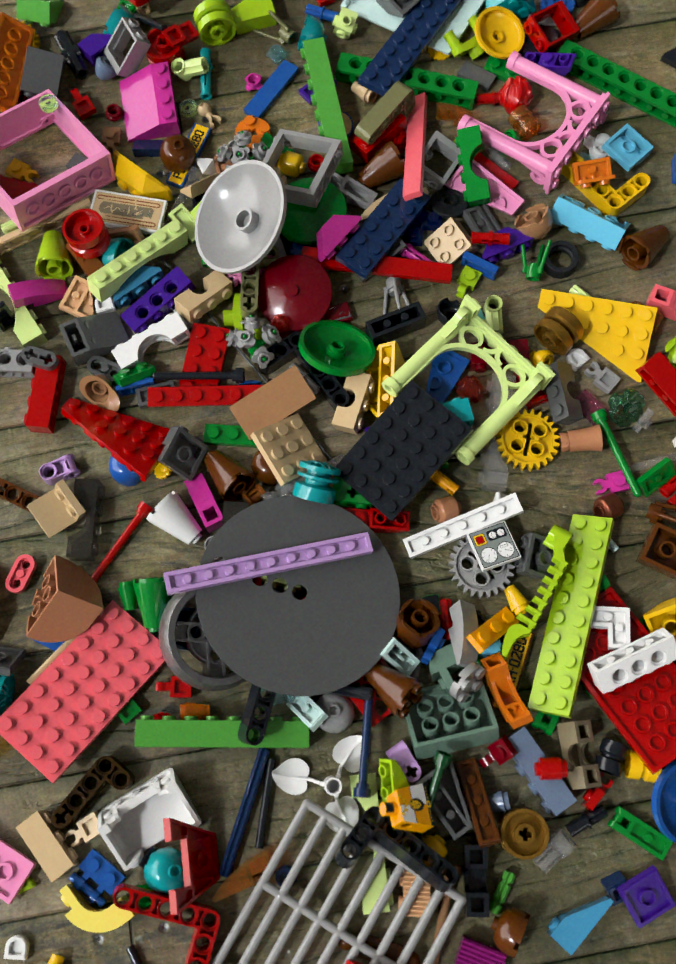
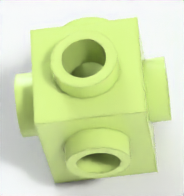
[332,6,358,39]

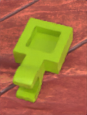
[456,265,482,299]

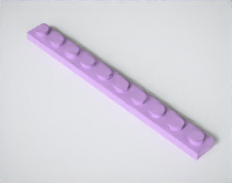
[163,532,373,595]

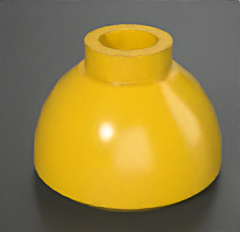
[529,350,554,367]

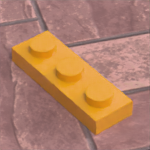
[466,606,519,654]

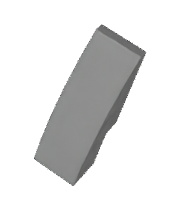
[330,172,377,209]
[448,600,478,667]

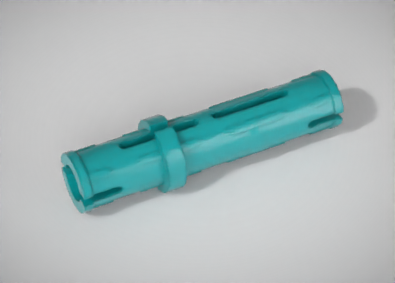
[200,48,213,100]

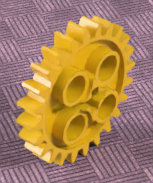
[495,408,560,472]

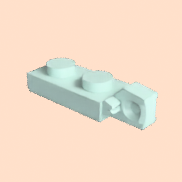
[286,695,329,732]

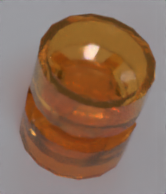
[508,105,542,141]

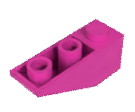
[184,473,226,533]

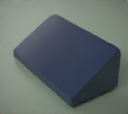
[132,140,164,157]

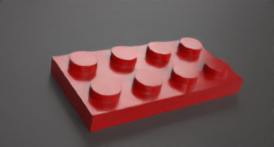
[179,322,231,387]

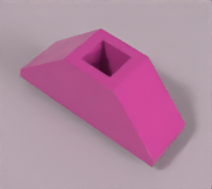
[316,215,362,262]

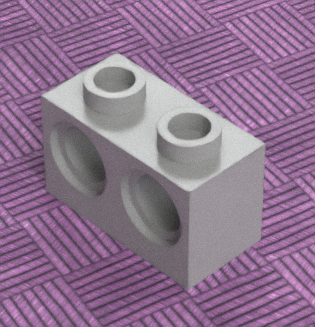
[0,347,37,379]

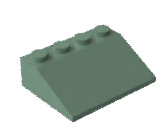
[405,679,499,761]

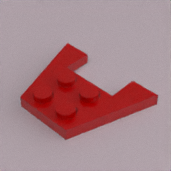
[163,818,220,915]

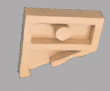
[58,275,93,317]

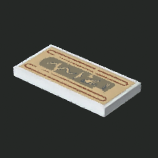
[90,189,168,234]

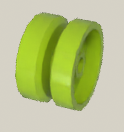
[193,0,237,46]

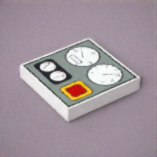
[466,521,521,572]

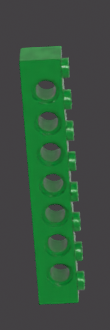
[558,39,676,128]
[336,52,479,110]

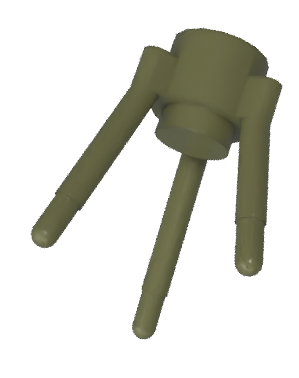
[254,10,297,45]

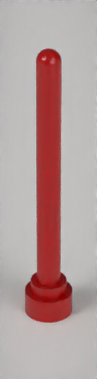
[91,501,154,583]

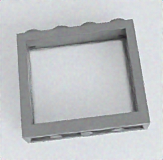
[262,129,343,208]

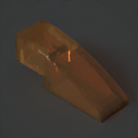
[212,848,271,903]

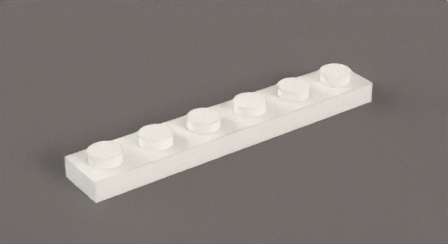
[402,493,524,559]

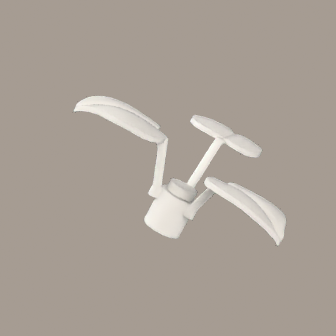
[272,735,362,837]

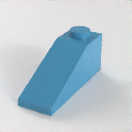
[546,896,614,956]

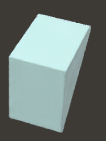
[380,637,421,676]

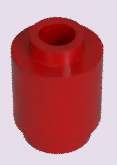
[534,757,568,780]

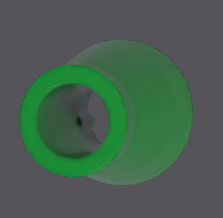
[117,581,137,611]

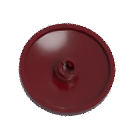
[258,255,333,332]

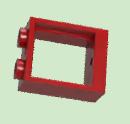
[523,0,580,52]

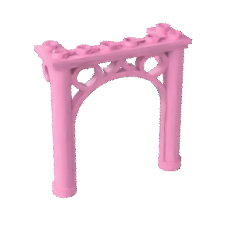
[457,51,611,194]

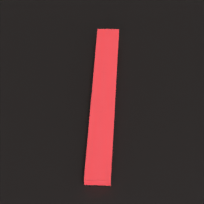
[403,92,428,201]

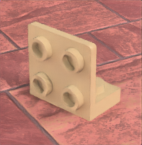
[424,217,479,264]
[27,479,86,538]

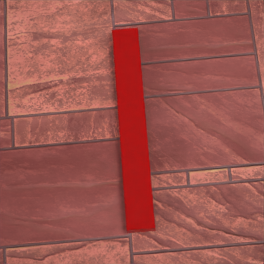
[302,246,453,284]

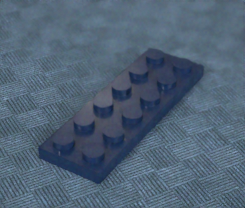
[335,178,431,279]

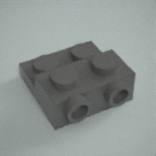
[157,425,209,481]
[514,532,555,580]

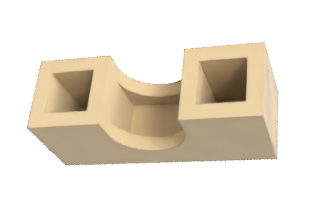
[174,270,233,324]
[331,373,376,435]

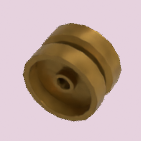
[533,306,584,356]
[497,808,550,860]

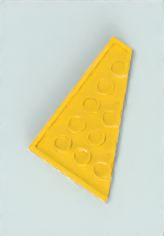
[538,289,658,383]

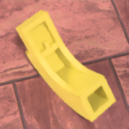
[59,883,138,933]

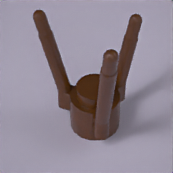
[645,501,676,525]

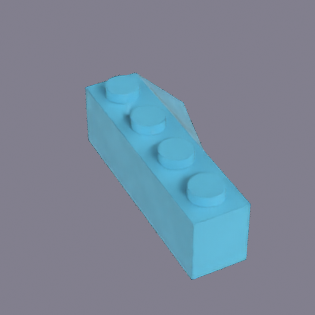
[551,194,631,251]

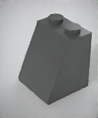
[20,46,66,98]

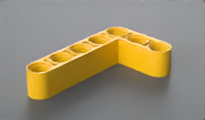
[556,145,650,217]

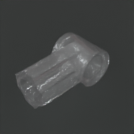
[532,828,577,874]

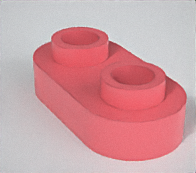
[5,554,37,594]

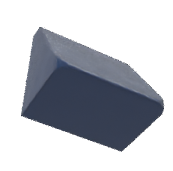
[600,871,627,907]

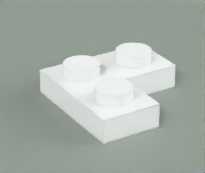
[591,606,630,650]

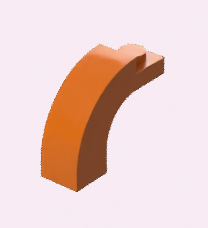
[480,652,533,729]

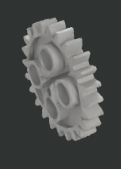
[448,536,515,599]

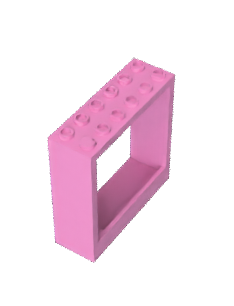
[0,89,116,232]

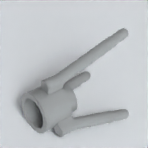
[383,277,410,315]

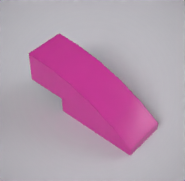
[8,279,68,308]

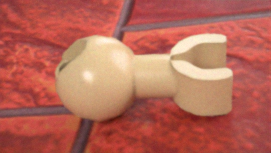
[198,102,222,129]

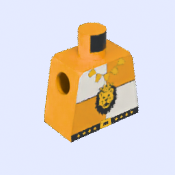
[379,783,435,833]

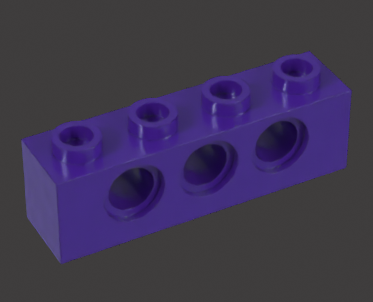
[120,266,196,334]

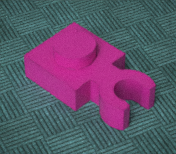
[592,470,631,495]

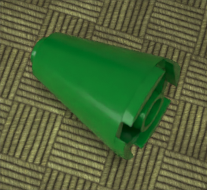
[133,577,171,632]

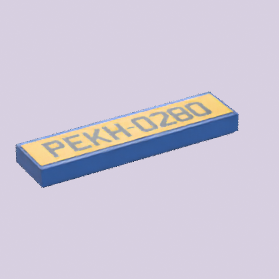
[166,123,212,189]

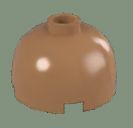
[514,204,553,240]

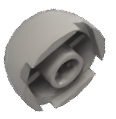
[316,693,355,734]

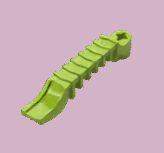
[502,524,573,660]

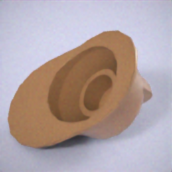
[79,375,120,412]

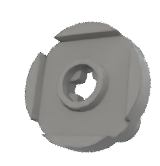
[449,662,486,704]

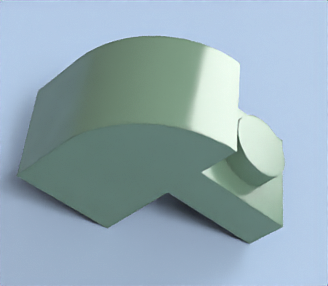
[429,644,463,697]

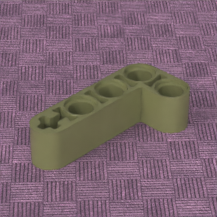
[354,81,415,145]
[240,246,279,319]

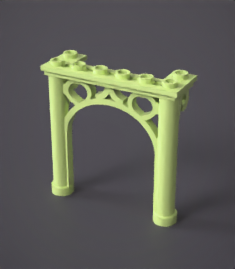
[382,294,556,465]

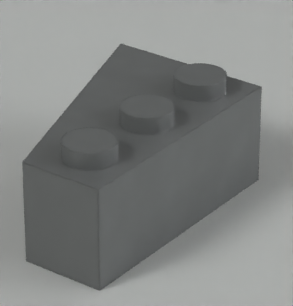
[415,762,472,840]

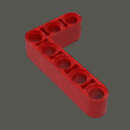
[113,883,220,964]

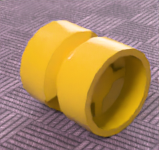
[624,750,662,783]

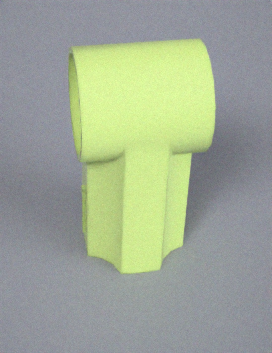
[171,56,209,81]
[483,295,503,334]

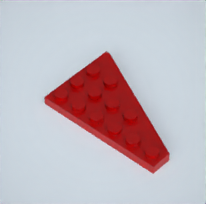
[61,397,170,482]

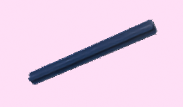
[219,748,270,878]

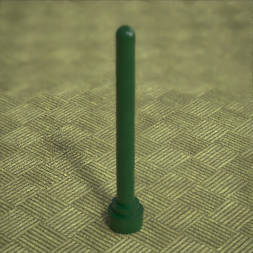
[410,750,453,852]

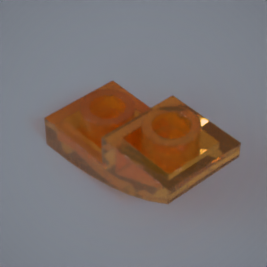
[435,102,473,126]

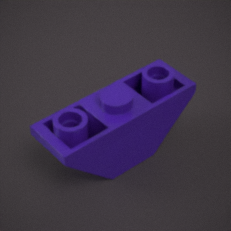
[524,52,577,77]
[482,227,534,265]

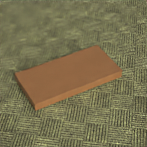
[229,365,316,441]

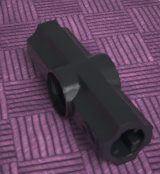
[54,30,89,80]

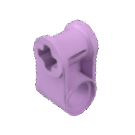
[39,454,81,486]
[385,740,421,782]

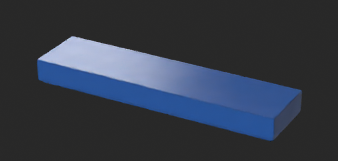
[243,59,299,118]

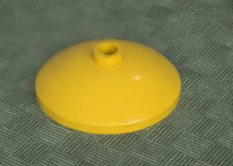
[475,6,525,59]

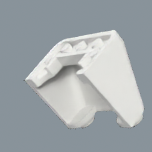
[97,768,202,871]

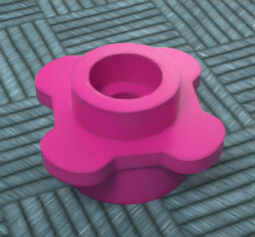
[245,73,263,91]

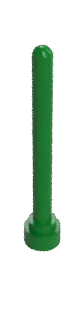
[590,408,642,497]

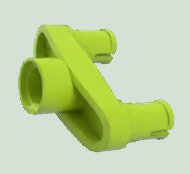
[443,14,485,61]
[223,293,262,339]

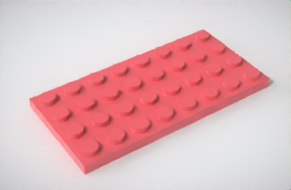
[0,600,166,784]

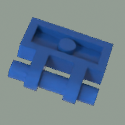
[69,848,127,908]

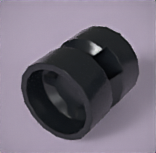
[594,738,630,777]

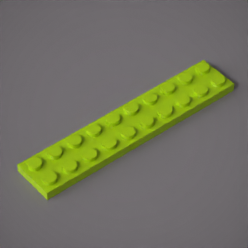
[527,514,614,719]

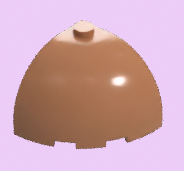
[26,555,104,643]

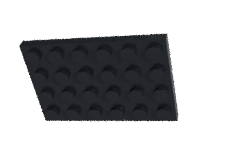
[335,380,473,522]

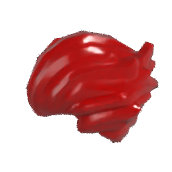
[498,76,534,116]

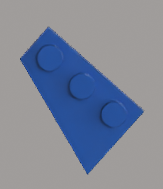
[426,351,470,403]

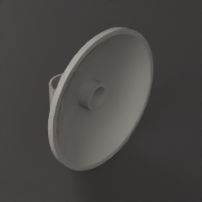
[195,160,287,274]

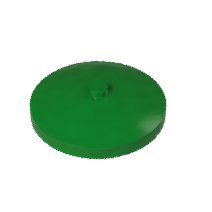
[280,178,347,246]
[298,320,376,377]

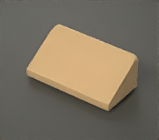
[180,173,218,198]

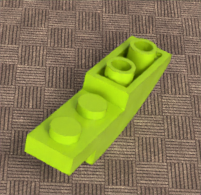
[379,758,412,849]

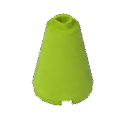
[35,230,74,281]

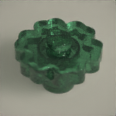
[608,389,646,428]

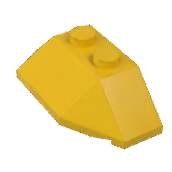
[113,150,173,201]
[366,341,405,418]

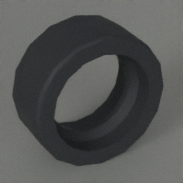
[543,240,579,279]

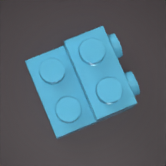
[601,123,654,172]

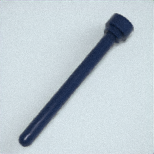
[353,699,373,798]

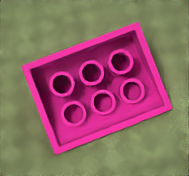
[119,62,181,143]

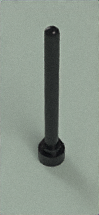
[152,368,245,383]

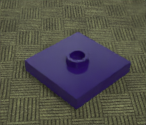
[616,865,676,929]

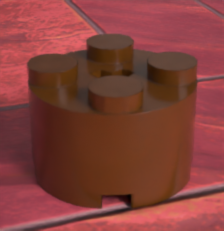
[394,599,440,649]

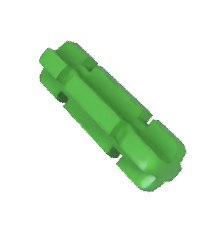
[489,870,516,915]

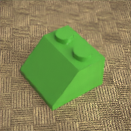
[17,0,63,27]

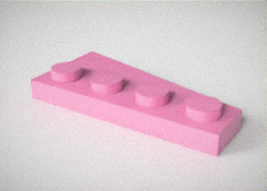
[445,160,525,217]

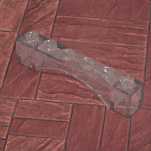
[478,373,516,493]

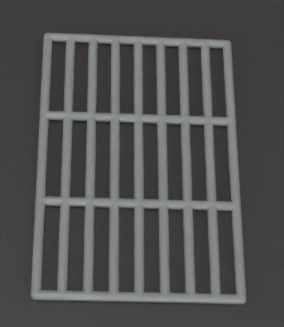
[212,799,467,964]

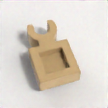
[65,811,100,847]

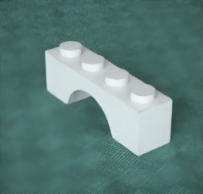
[111,311,191,369]

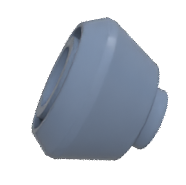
[95,56,117,81]

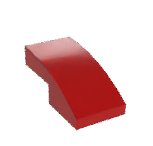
[161,20,200,48]

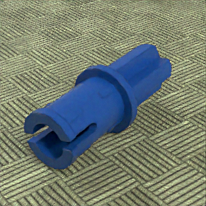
[305,4,339,22]

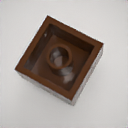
[636,522,676,579]

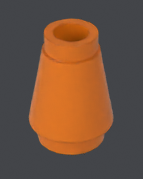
[180,702,210,720]

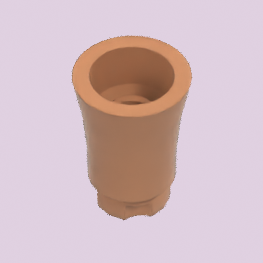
[559,424,603,452]

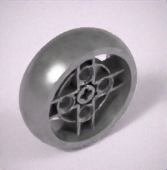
[159,590,246,691]

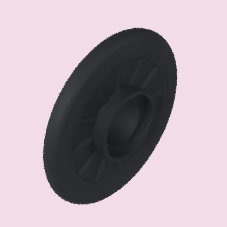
[429,188,469,218]

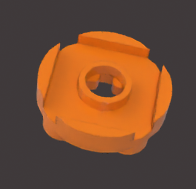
[235,115,271,152]

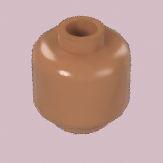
[431,496,462,523]

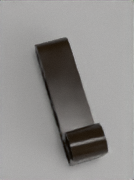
[51,756,135,829]

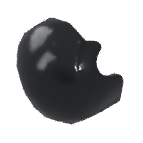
[437,297,461,325]

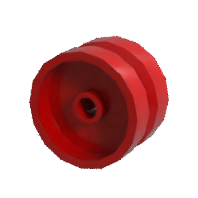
[146,27,186,74]
[62,209,111,259]

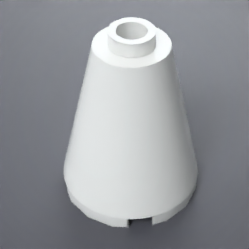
[146,490,202,545]

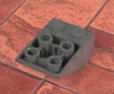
[59,311,129,366]

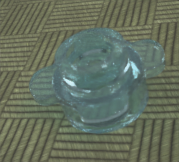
[266,45,287,64]

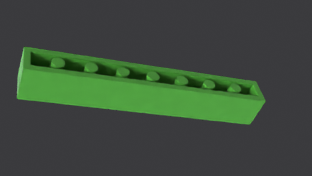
[300,37,353,174]
[134,715,309,748]

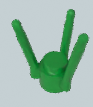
[521,240,552,282]

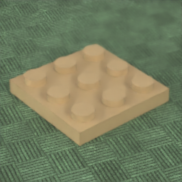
[250,413,328,486]

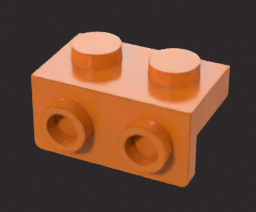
[571,157,616,189]

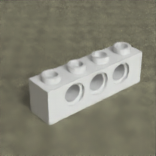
[587,628,676,694]

